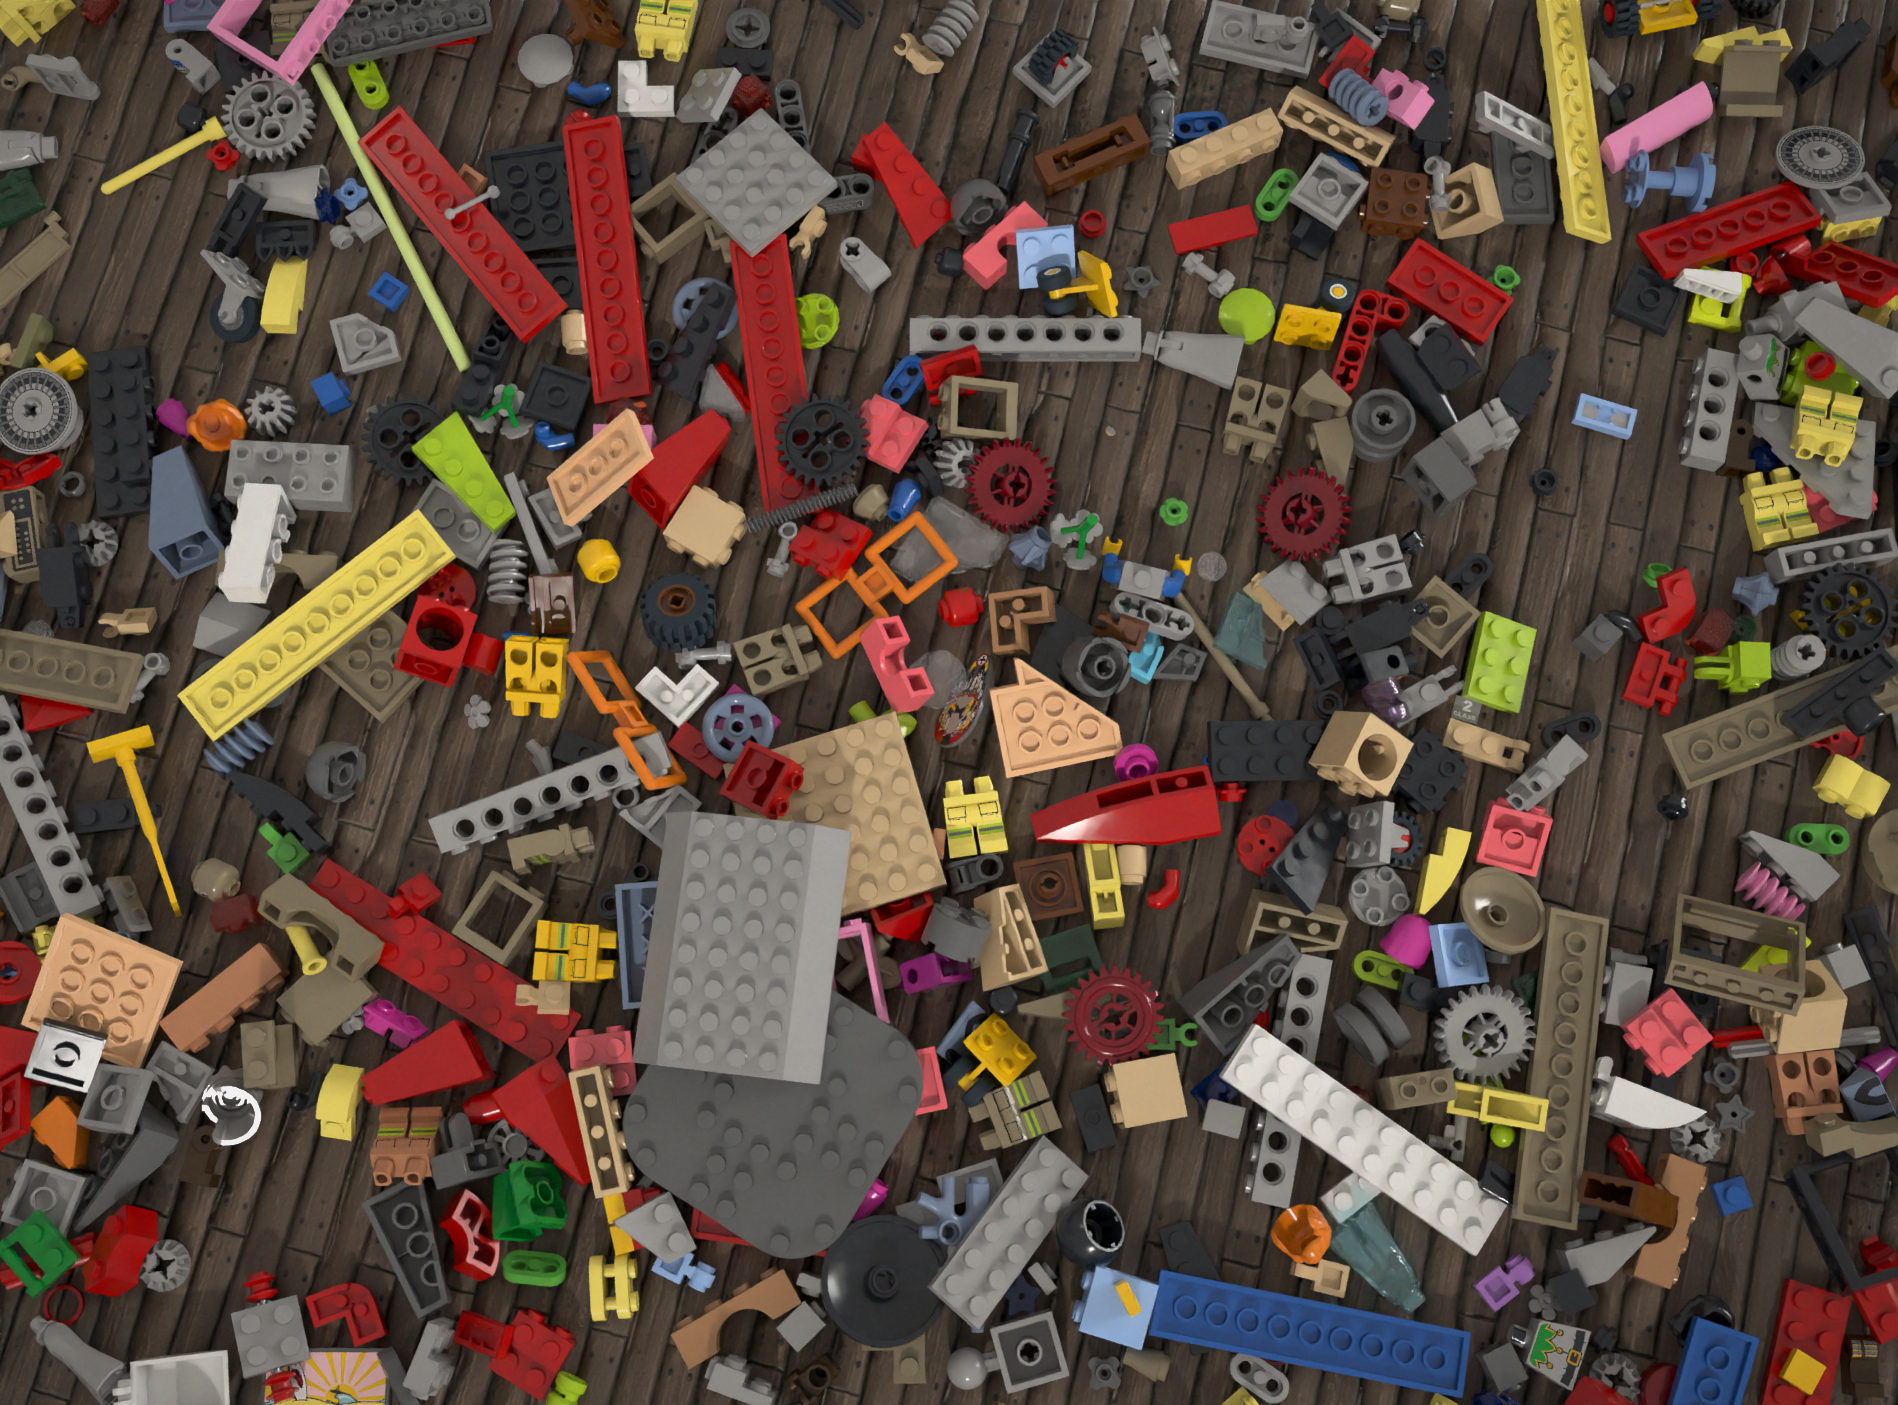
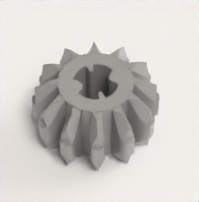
[244,386,297,437]
[932,438,981,488]

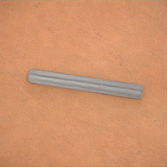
[1727,1026,1881,1059]

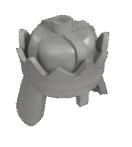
[202,1065,263,1145]

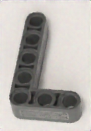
[775,79,875,218]

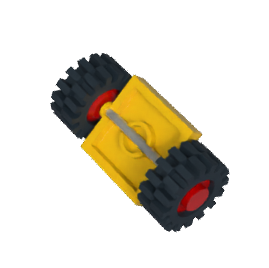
[1598,0,1724,39]

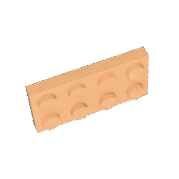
[546,408,654,527]

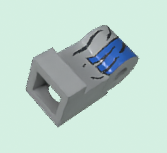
[165,39,221,96]

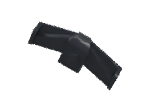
[1477,1157,1601,1222]

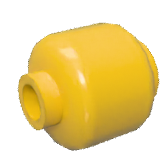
[577,539,621,583]

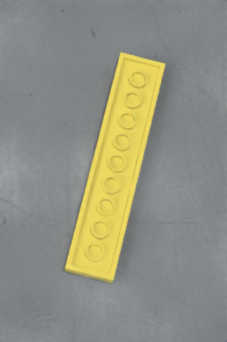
[1536,0,1612,244]
[177,509,457,742]

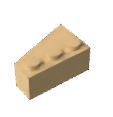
[974,883,1049,992]

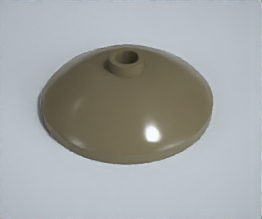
[1460,867,1546,954]

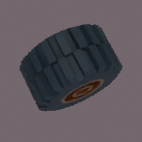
[639,571,718,653]

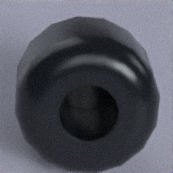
[177,101,208,134]
[934,247,964,278]
[988,985,1018,1016]

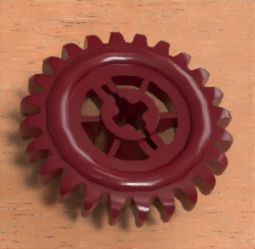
[964,437,1058,534]
[1255,466,1352,562]
[1061,964,1165,1068]

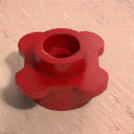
[206,139,240,171]
[1215,782,1247,802]

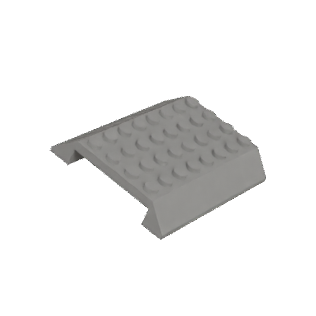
[632,811,852,1084]

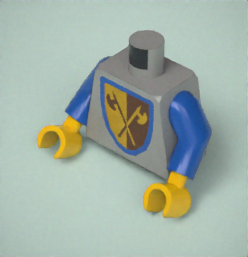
[1101,536,1192,602]

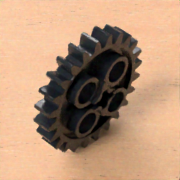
[361,392,447,488]
[775,392,871,489]
[1796,562,1898,660]

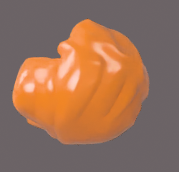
[186,398,248,452]
[1270,1204,1332,1264]

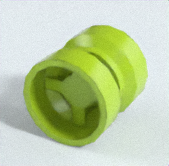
[545,1371,588,1405]

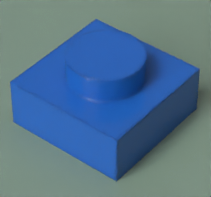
[368,272,411,313]
[1709,1175,1754,1216]

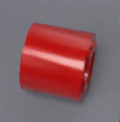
[461,632,505,675]

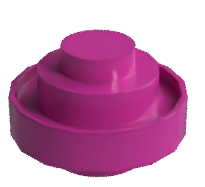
[1113,743,1158,782]

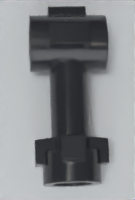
[1374,15,1428,42]
[209,492,236,542]

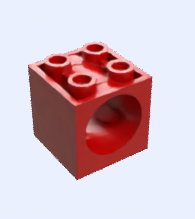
[393,595,478,688]

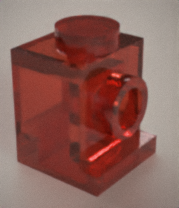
[731,73,771,118]
[210,893,265,934]

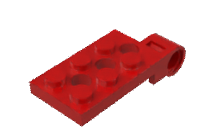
[1768,233,1898,309]

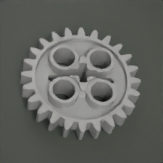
[221,71,317,163]

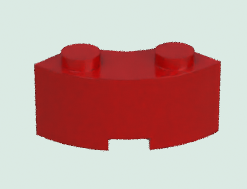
[439,1189,500,1282]
[83,1204,159,1298]

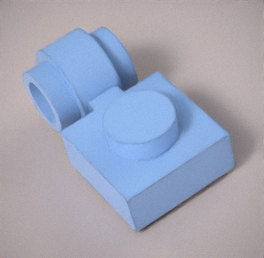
[651,1252,716,1293]

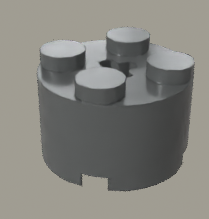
[1060,636,1131,698]
[921,897,992,963]

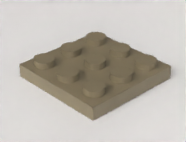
[317,609,436,723]

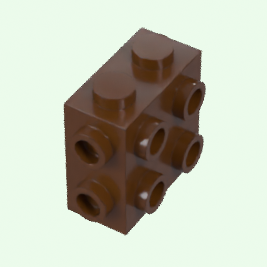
[1357,167,1431,240]

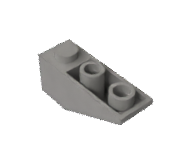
[1737,830,1840,904]
[1556,1221,1657,1286]

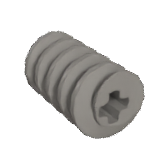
[922,0,979,57]
[487,539,529,604]
[1770,634,1826,682]

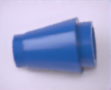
[887,478,921,522]

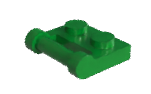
[0,1210,82,1299]

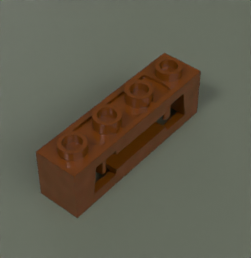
[1033,113,1151,198]

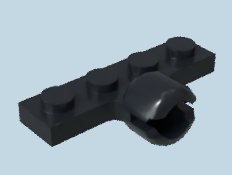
[1781,646,1898,742]

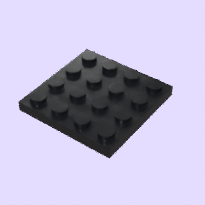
[484,140,576,256]

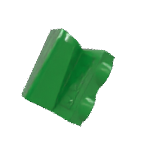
[492,1160,568,1242]

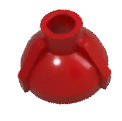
[1752,255,1793,297]

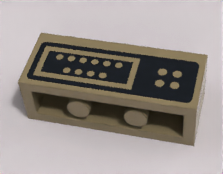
[0,486,49,584]

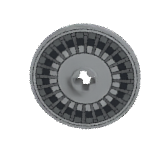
[1775,126,1865,190]
[0,367,77,455]

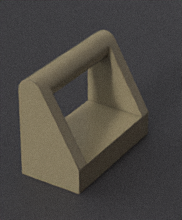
[1291,369,1352,422]

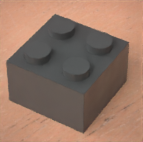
[1400,436,1478,520]

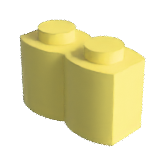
[1812,754,1891,819]

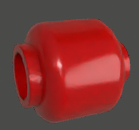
[938,587,984,628]

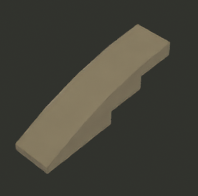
[1016,991,1136,1019]

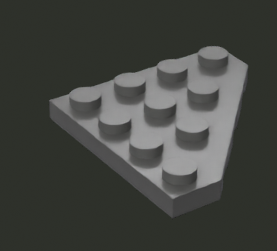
[1751,402,1876,520]

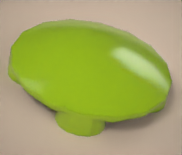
[1218,288,1275,345]
[795,293,840,349]

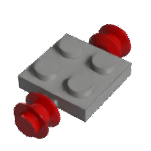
[231,1271,311,1404]

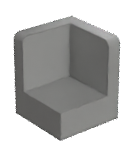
[1199,1099,1246,1139]

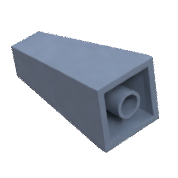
[148,446,228,579]

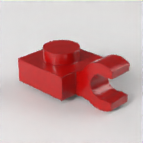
[385,872,442,920]

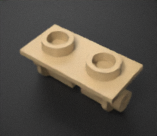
[1242,570,1295,632]

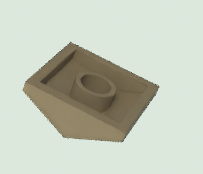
[1412,575,1482,659]

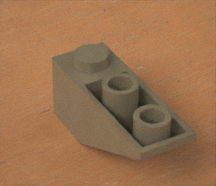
[1306,416,1354,495]

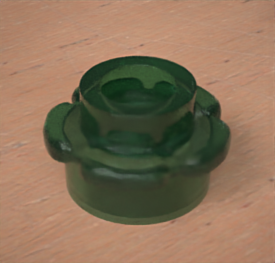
[1727,615,1758,643]

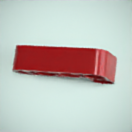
[1330,289,1410,396]

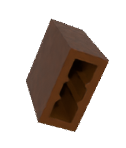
[1577,1170,1679,1228]

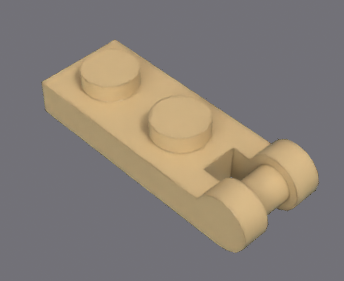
[1441,718,1530,774]

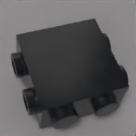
[1390,728,1469,817]
[1645,939,1722,1022]

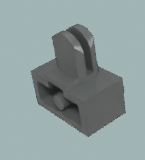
[429,1113,504,1190]

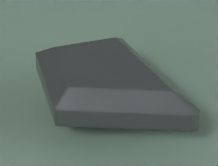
[1152,643,1207,682]

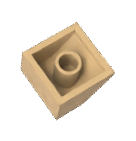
[1428,162,1504,240]

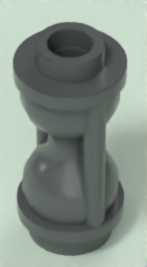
[1149,90,1177,156]

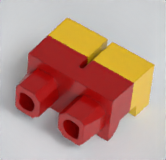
[603,1184,663,1256]

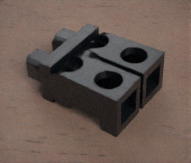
[1784,18,1872,95]

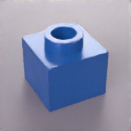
[310,372,352,416]

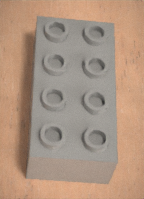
[224,440,358,512]

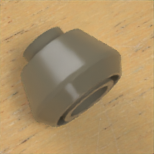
[852,484,890,522]

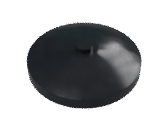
[820,1215,946,1348]

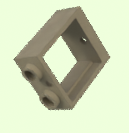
[630,172,712,265]
[937,375,1018,446]
[452,870,549,967]
[1374,1068,1458,1111]

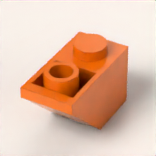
[31,1096,90,1169]

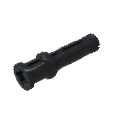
[994,109,1040,195]

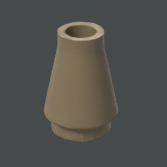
[1123,1346,1172,1382]

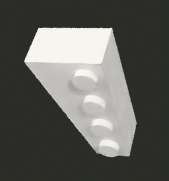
[218,483,297,603]

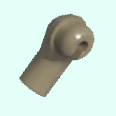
[0,66,41,91]

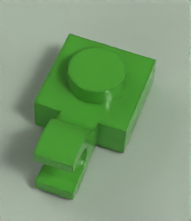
[258,821,312,874]

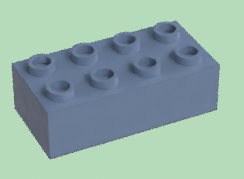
[615,881,658,1009]

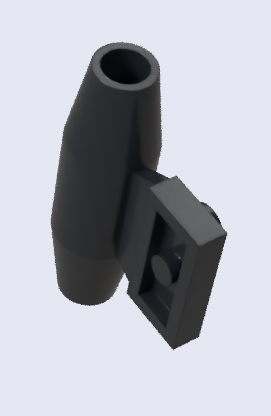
[1375,323,1482,433]

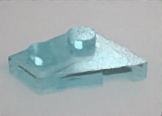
[1212,592,1267,671]

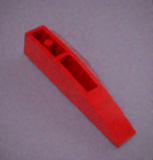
[1030,765,1222,845]

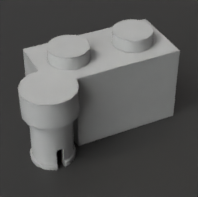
[1440,397,1519,466]
[1599,947,1653,1026]

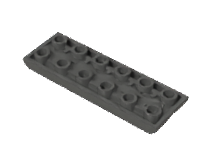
[327,0,494,67]

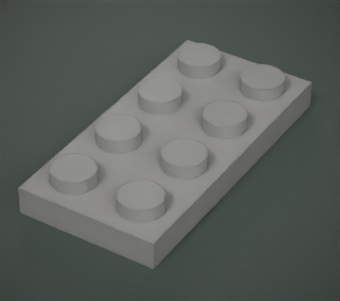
[1199,0,1318,79]

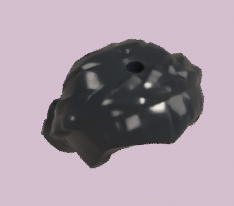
[1667,1294,1736,1349]

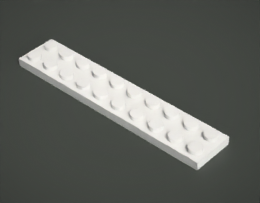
[1219,1024,1507,1256]

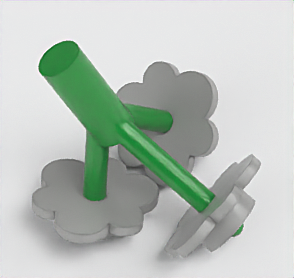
[468,384,533,439]
[1050,509,1103,570]

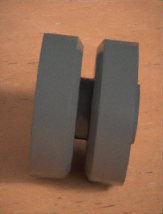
[1347,388,1416,463]
[1333,986,1411,1067]

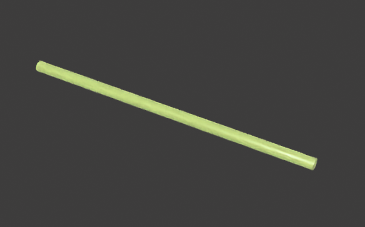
[311,63,471,375]

